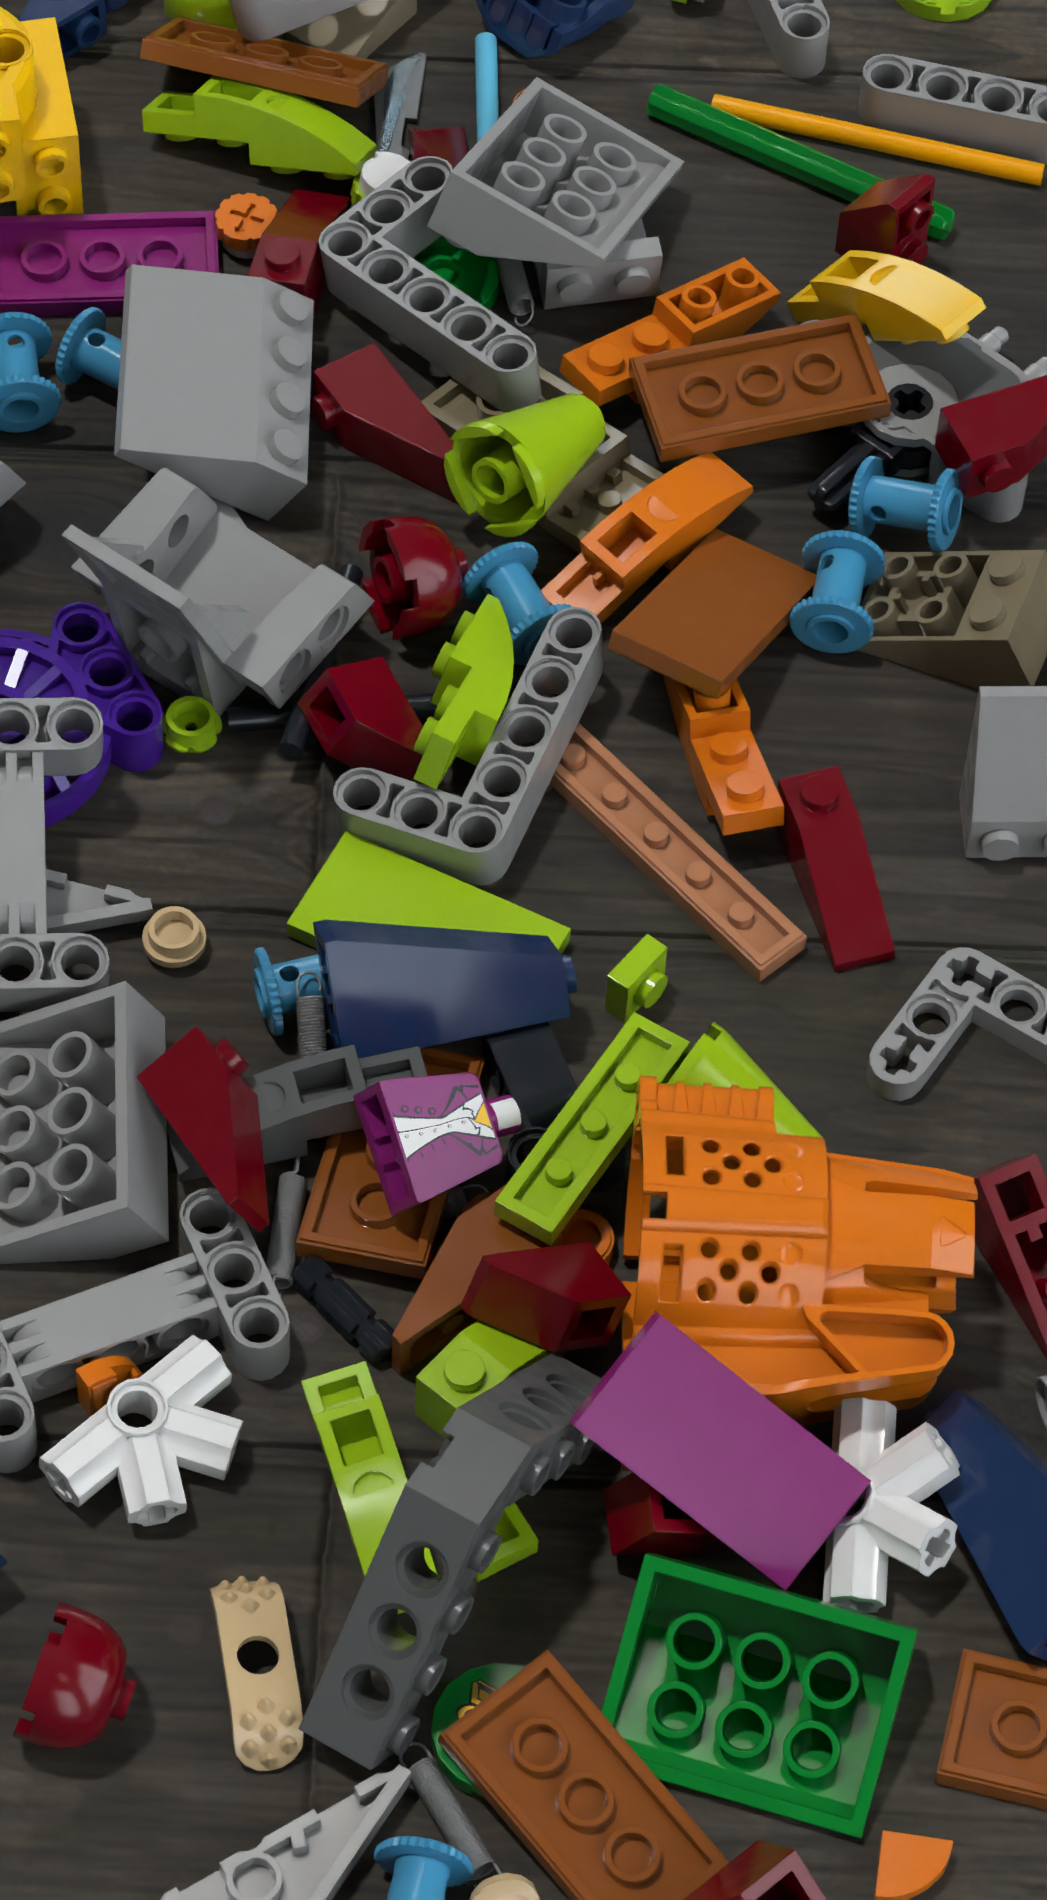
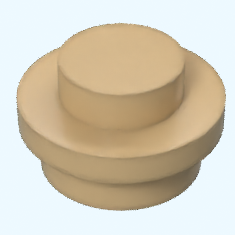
[142,906,206,968]

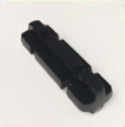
[292,1255,394,1365]

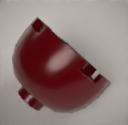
[359,516,468,640]
[13,1602,137,1750]

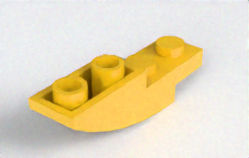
[786,250,986,345]

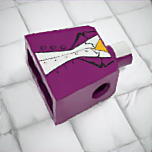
[353,1073,521,1216]

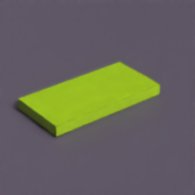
[286,831,571,955]

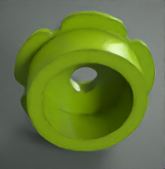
[163,696,222,753]

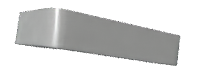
[858,54,1047,165]
[318,156,541,412]
[333,607,605,886]

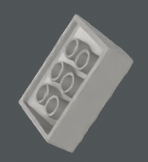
[427,77,685,269]
[114,264,314,521]
[959,686,1047,861]
[0,981,169,1264]

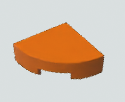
[76,1355,143,1417]
[874,1830,953,1900]

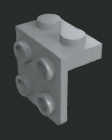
[534,218,663,310]

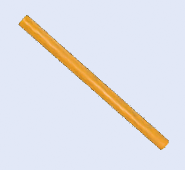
[711,94,1045,186]

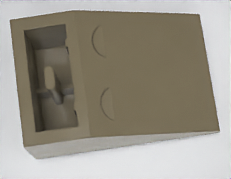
[858,550,1047,690]

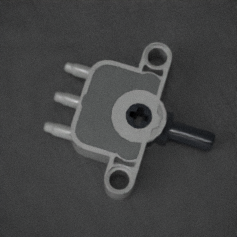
[802,320,1047,523]

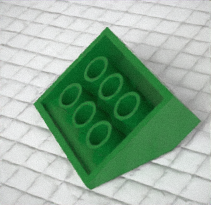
[601,1552,920,1838]

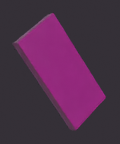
[0,210,219,317]
[569,1311,871,1591]

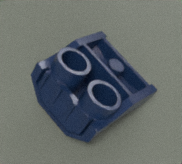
[476,0,635,59]

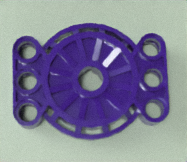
[0,602,164,828]

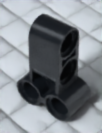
[481,1022,627,1192]

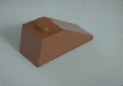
[392,1184,560,1376]

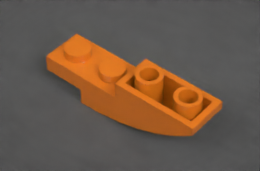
[559,257,781,407]
[541,452,754,624]
[663,675,784,836]

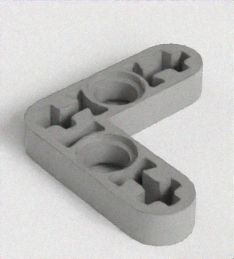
[867,947,1047,1101]

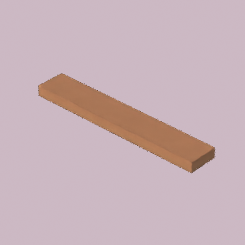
[520,723,807,982]

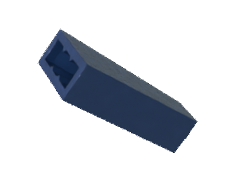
[313,920,577,1059]
[922,1389,1047,1661]

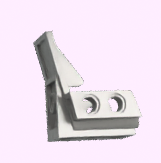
[62,467,375,716]

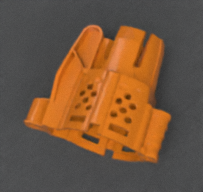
[621,1076,978,1472]

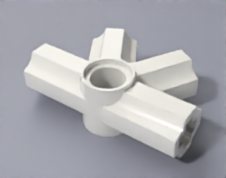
[39,1335,243,1527]
[823,1397,961,1613]

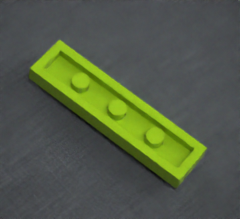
[494,1012,690,1246]

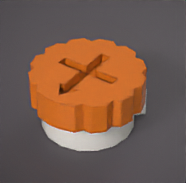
[215,193,277,259]

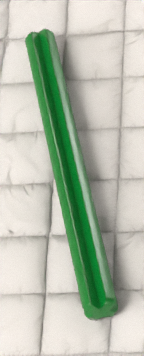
[646,84,956,240]

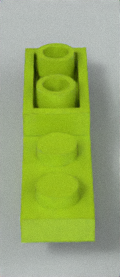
[142,75,377,180]
[413,594,514,790]
[301,1361,437,1614]

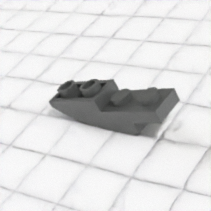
[167,1044,428,1182]

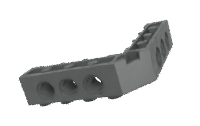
[299,1353,604,1770]

